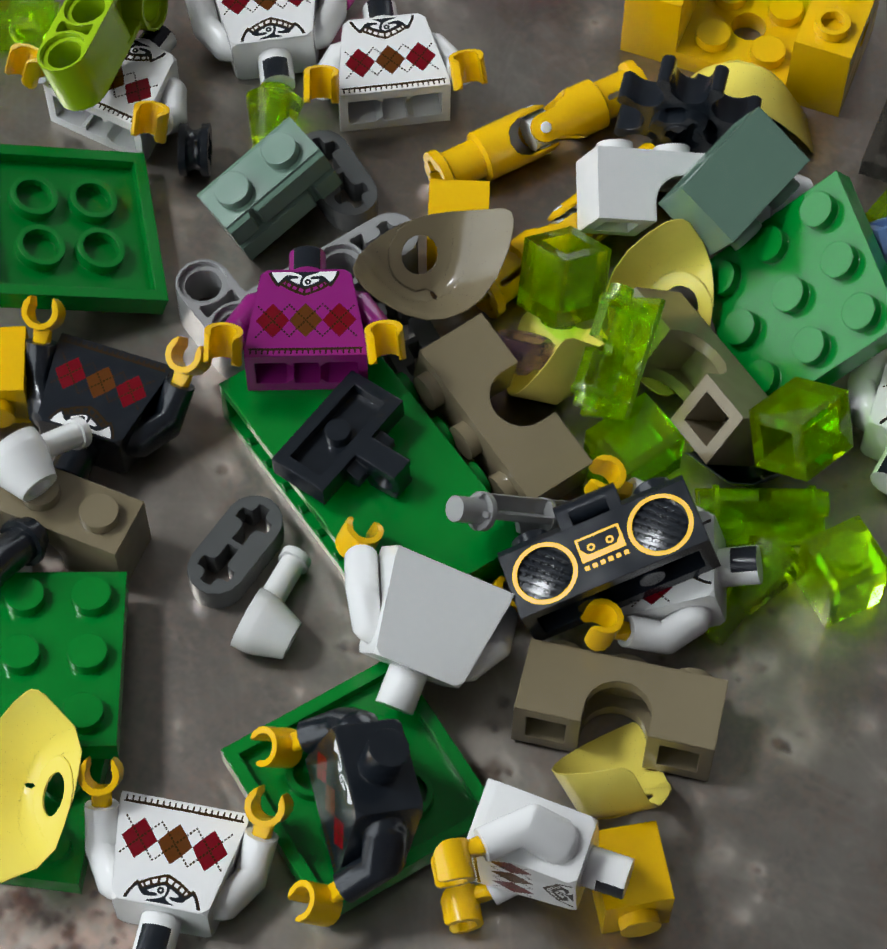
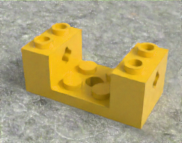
[620,0,880,117]

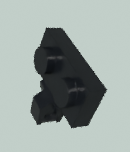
[271,370,412,505]

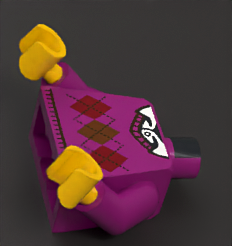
[203,245,407,391]

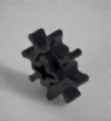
[614,55,762,153]

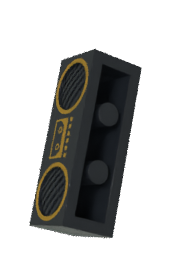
[497,475,721,641]

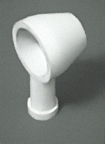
[0,417,92,502]
[230,545,311,660]

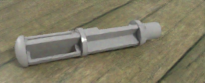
[445,491,568,534]

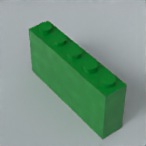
[219,356,521,584]

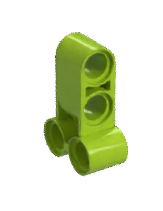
[37,0,168,111]

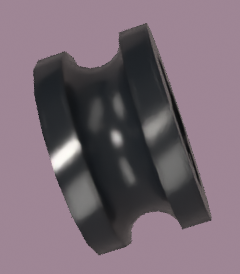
[177,123,213,177]

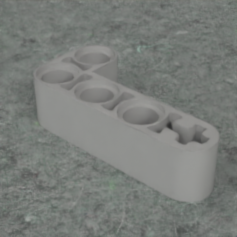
[175,213,419,379]

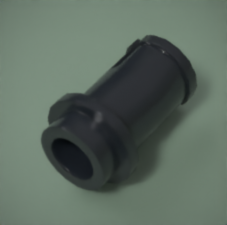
[0,517,49,588]

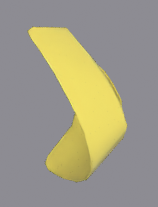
[691,60,813,153]
[604,219,714,396]
[506,311,606,405]
[0,689,82,884]
[551,722,672,820]

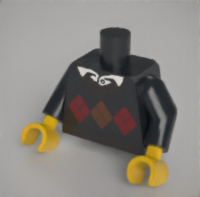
[21,295,212,480]
[251,706,423,927]

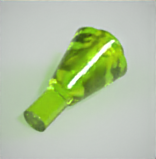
[245,82,304,147]
[704,534,802,646]

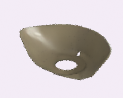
[353,208,514,321]

